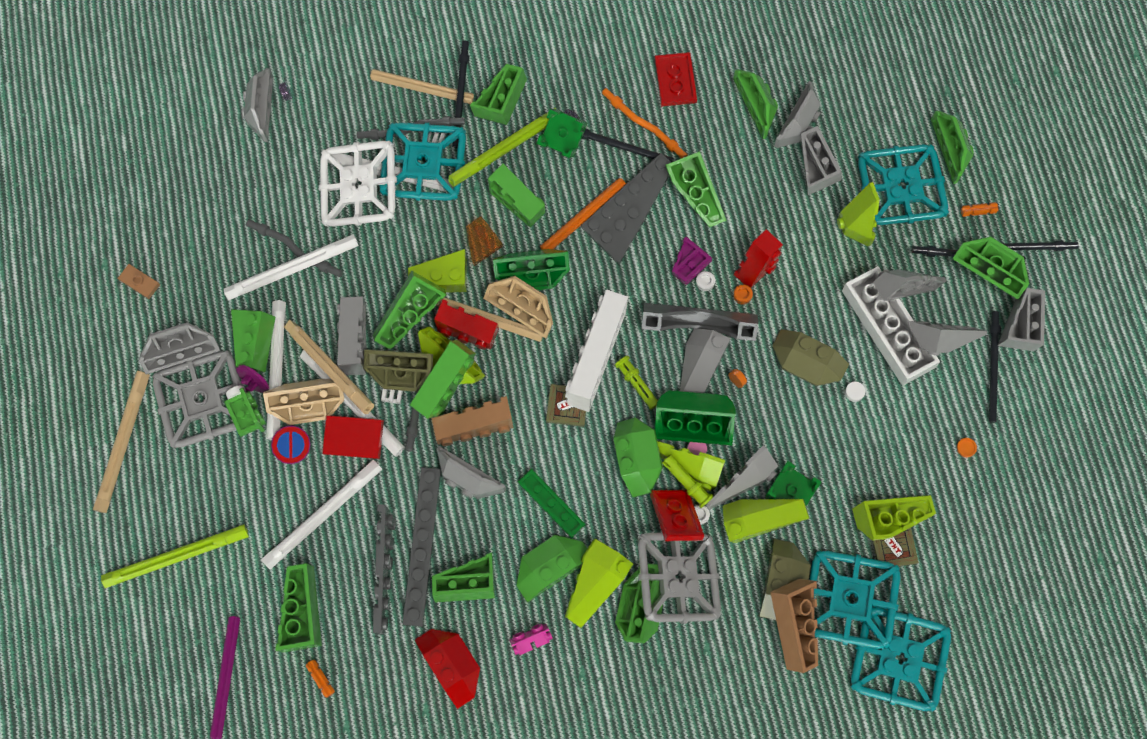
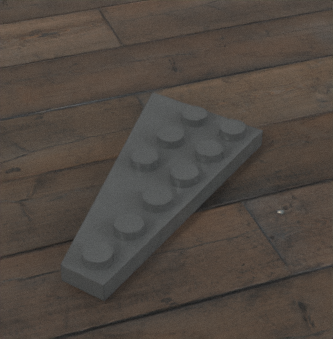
[581,153,671,266]
[373,504,396,635]

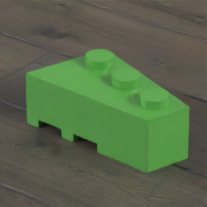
[470,64,527,125]
[488,164,545,228]
[231,309,275,372]

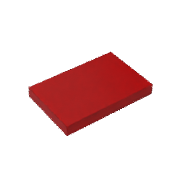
[655,52,697,107]
[322,415,384,459]
[650,490,704,541]

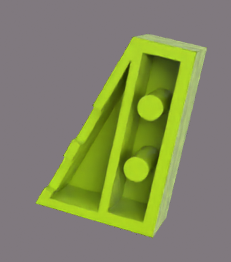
[408,249,467,293]

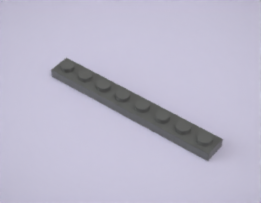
[403,467,441,627]

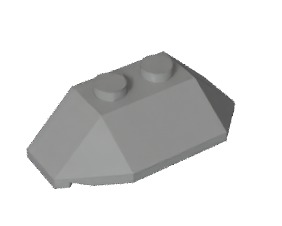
[242,68,274,142]
[774,81,821,148]
[139,322,220,374]
[437,446,506,499]

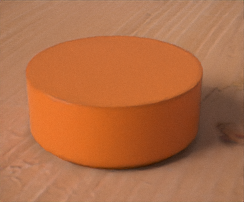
[733,285,753,305]
[728,369,747,388]

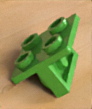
[224,388,266,437]

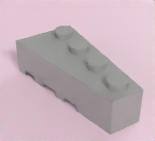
[337,297,366,376]

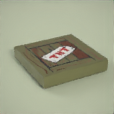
[546,384,586,427]
[872,528,919,570]

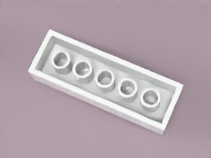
[842,266,940,386]
[565,290,628,412]

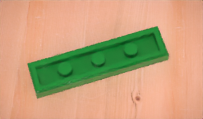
[517,468,586,539]

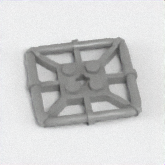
[152,350,244,449]
[638,533,721,624]

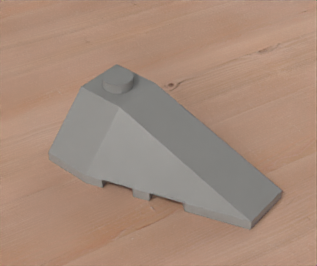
[873,269,947,301]
[909,321,987,356]
[680,328,730,393]
[706,445,778,510]

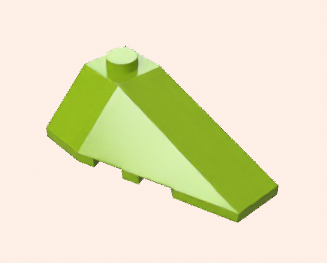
[837,182,880,246]
[657,441,725,491]
[565,539,633,628]

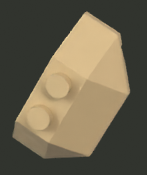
[483,276,553,338]
[263,379,344,425]

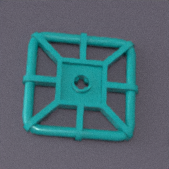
[380,122,466,201]
[858,144,949,225]
[809,550,901,649]
[851,607,952,712]

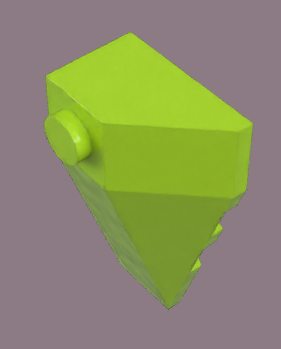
[852,495,936,541]
[723,499,810,543]

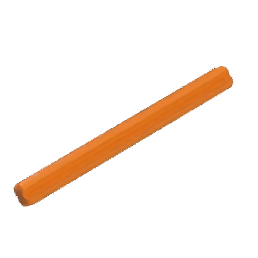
[540,178,626,250]

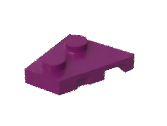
[672,237,712,285]

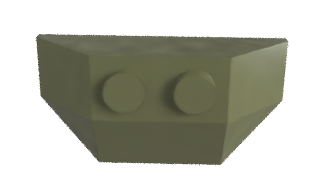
[772,329,849,386]
[364,349,433,392]
[759,539,811,621]

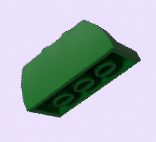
[655,390,736,446]

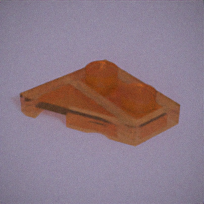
[466,216,503,266]

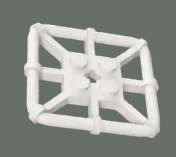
[319,141,397,227]

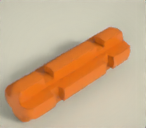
[961,202,998,217]
[306,660,335,698]

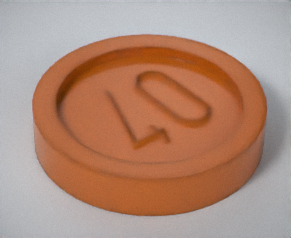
[957,438,977,458]

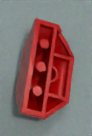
[415,629,481,709]

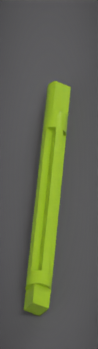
[448,108,556,187]
[101,524,249,588]

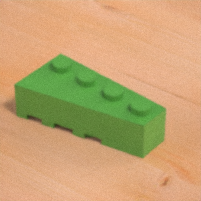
[373,271,447,350]
[410,340,476,419]
[275,563,322,653]

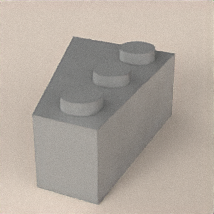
[801,126,842,195]
[998,288,1045,351]

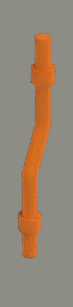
[602,88,688,159]

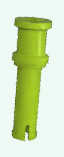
[614,355,658,410]
[662,455,713,508]

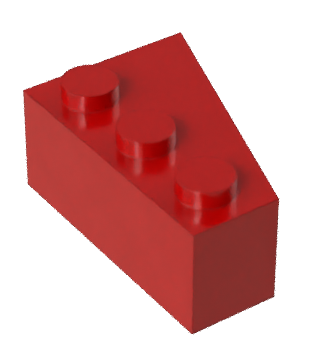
[734,229,783,288]
[434,299,499,350]

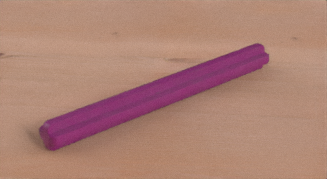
[210,616,240,739]

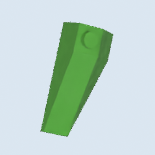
[665,151,727,228]

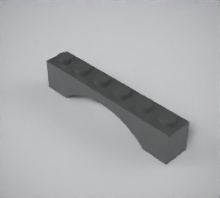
[642,303,759,341]

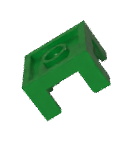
[536,109,588,158]
[765,461,821,506]

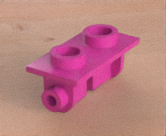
[509,624,553,655]

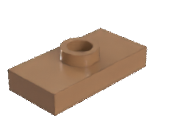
[117,264,160,299]

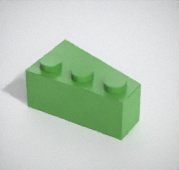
[432,552,495,603]

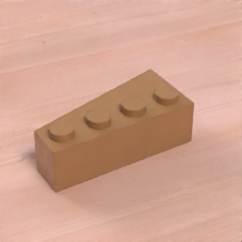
[432,396,513,446]
[770,579,818,673]

